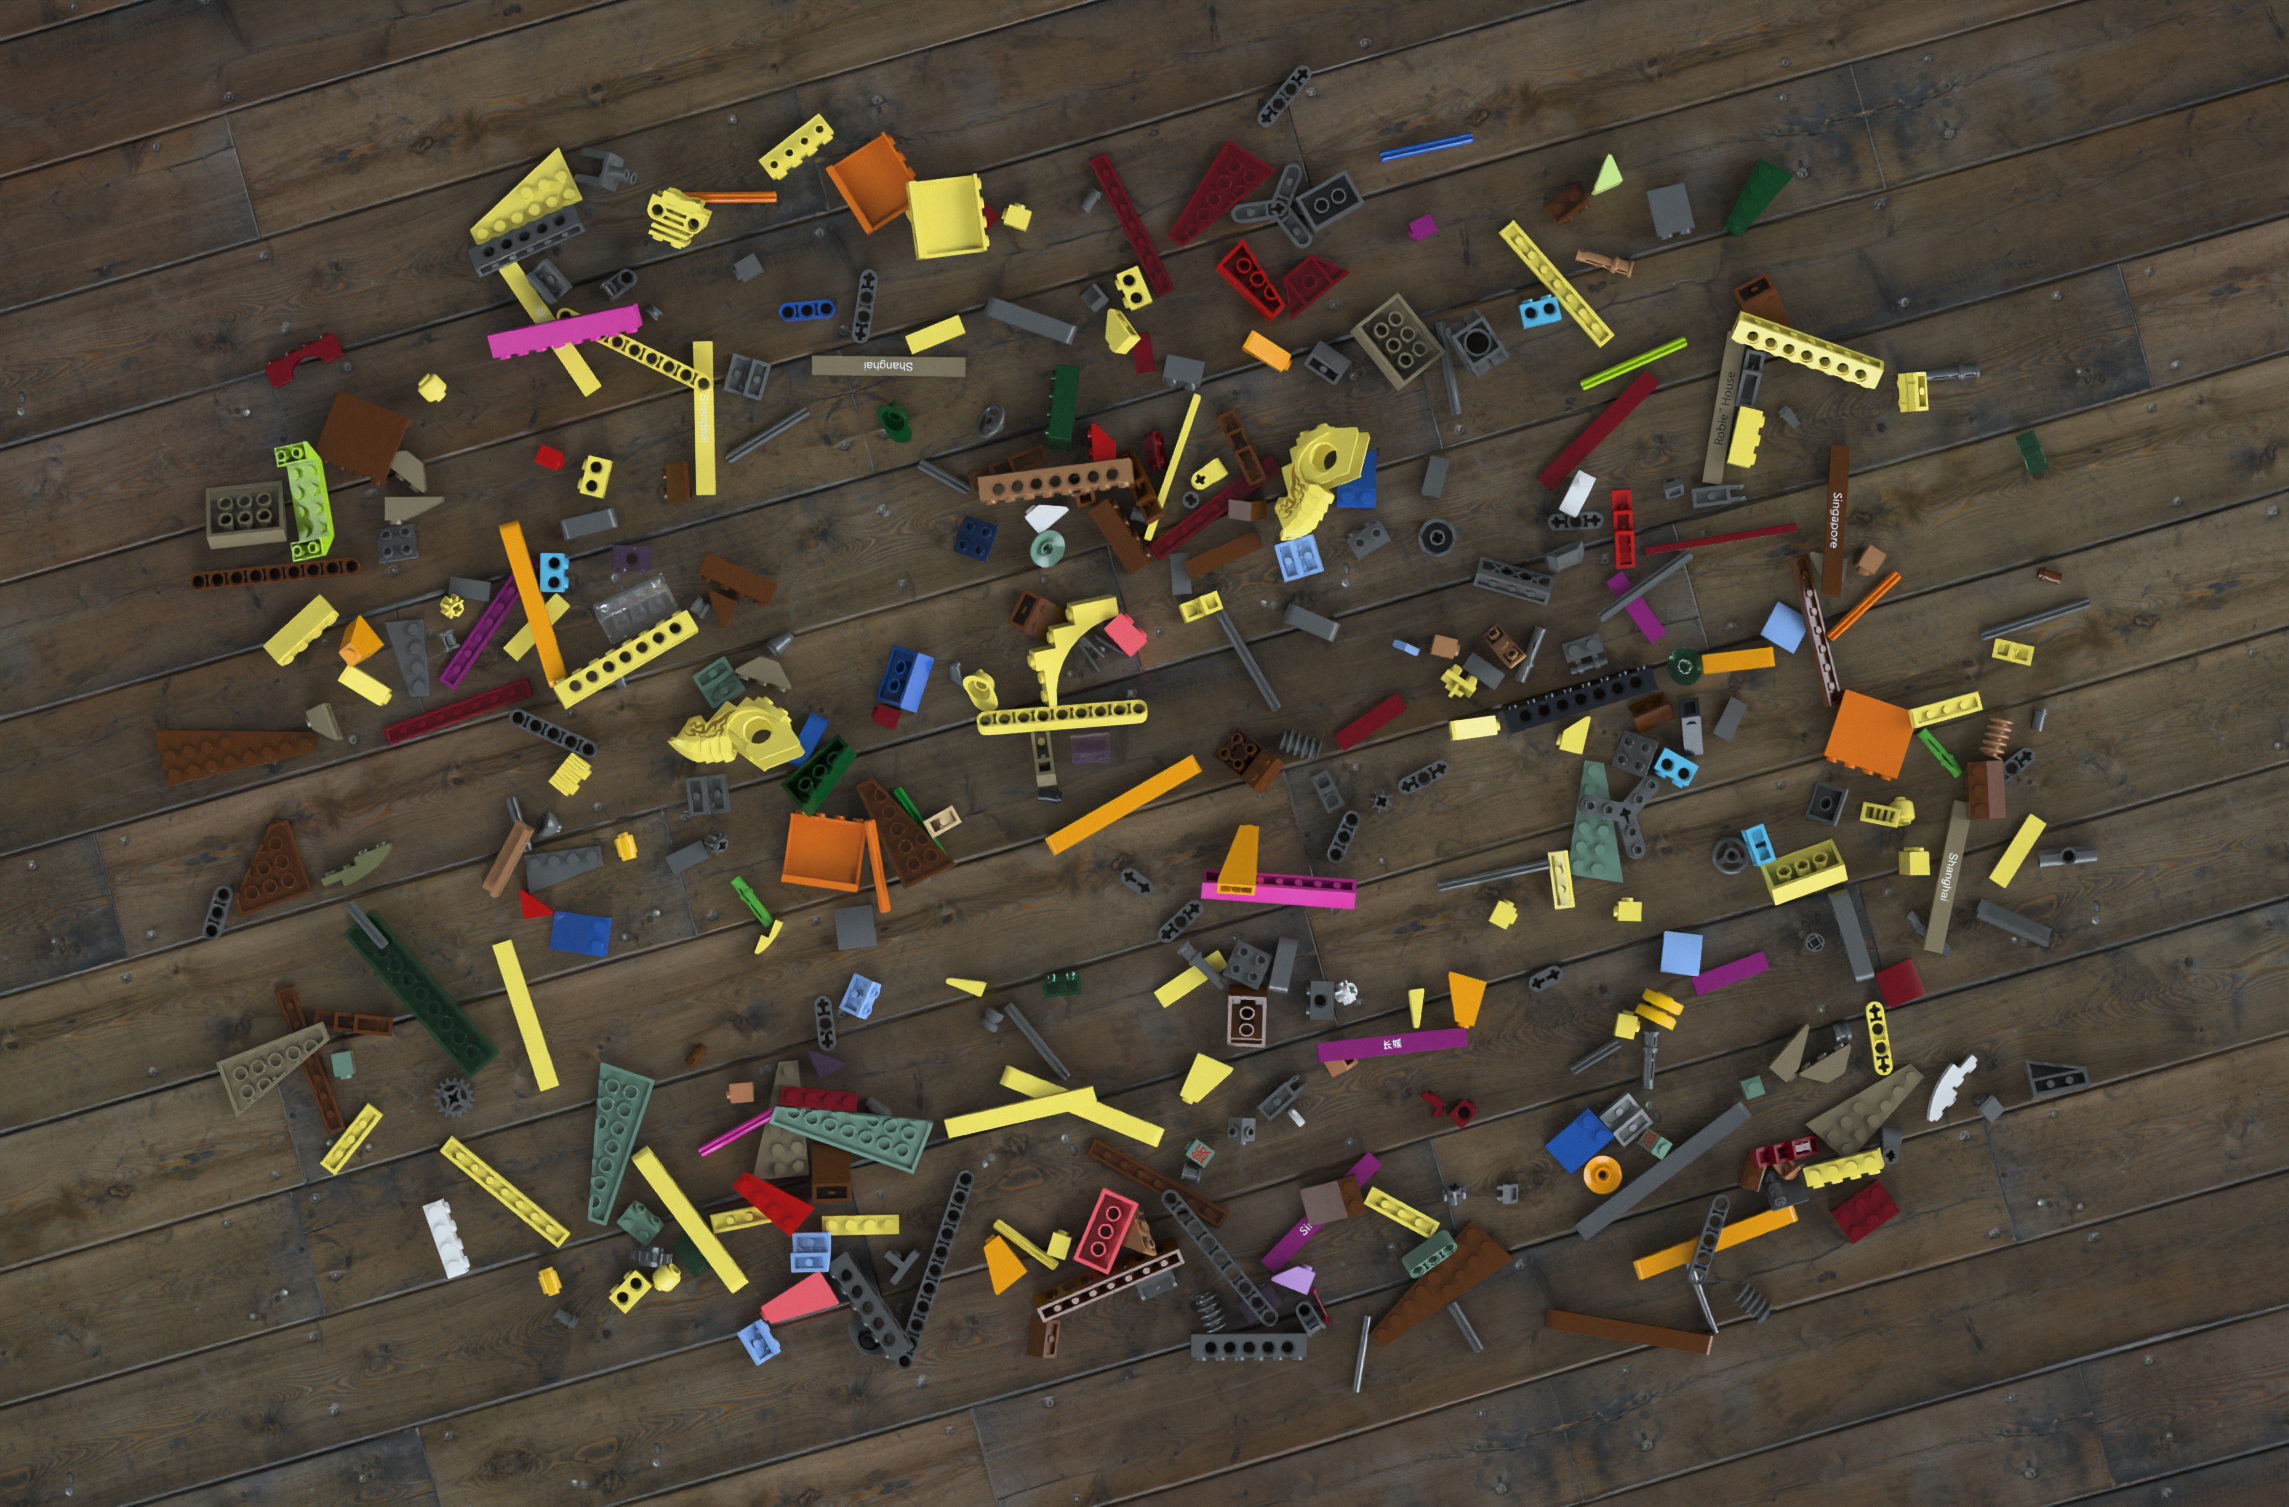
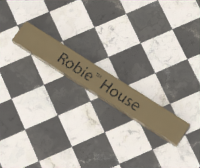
[1702,331,1745,485]

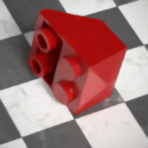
[1088,424,1116,462]

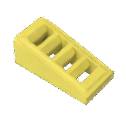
[1860,802,1901,828]
[946,978,987,997]
[1408,988,1424,1028]

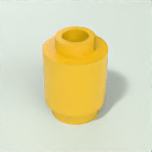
[614,832,637,861]
[538,1267,562,1296]

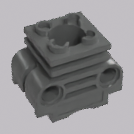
[1445,308,1509,379]

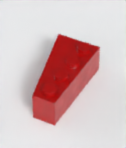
[1215,239,1285,323]
[732,1170,816,1237]

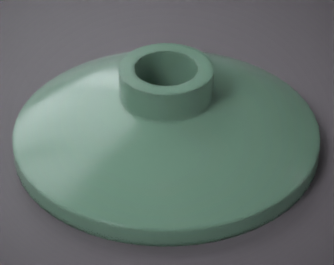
[1030,530,1065,567]

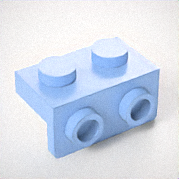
[737,1319,781,1366]

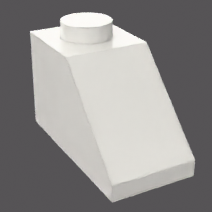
[1559,470,1596,518]
[1025,505,1069,534]

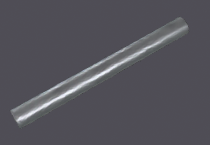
[1685,1261,1719,1334]
[1352,1315,1371,1392]

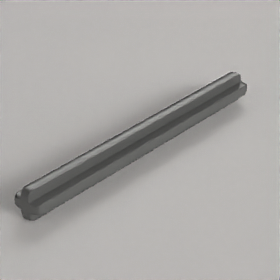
[1597,549,1693,622]
[1980,597,2091,641]
[1216,610,1281,711]
[1437,859,1550,892]

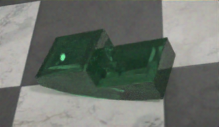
[2015,430,2049,476]
[672,1234,711,1279]

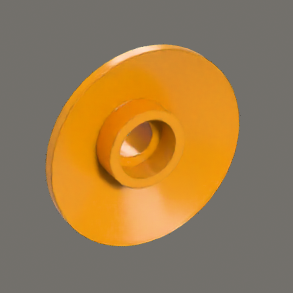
[1583,1156,1622,1194]

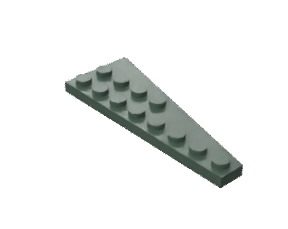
[588,1062,655,1226]
[769,1104,933,1174]

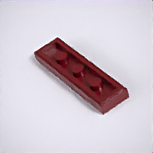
[1334,693,1408,752]

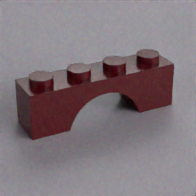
[264,332,345,390]
[777,1084,858,1112]

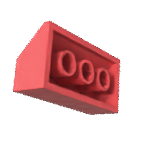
[1073,1188,1139,1274]

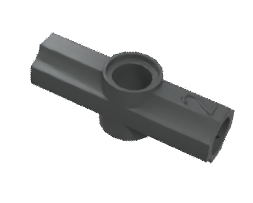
[2037,845,2097,867]

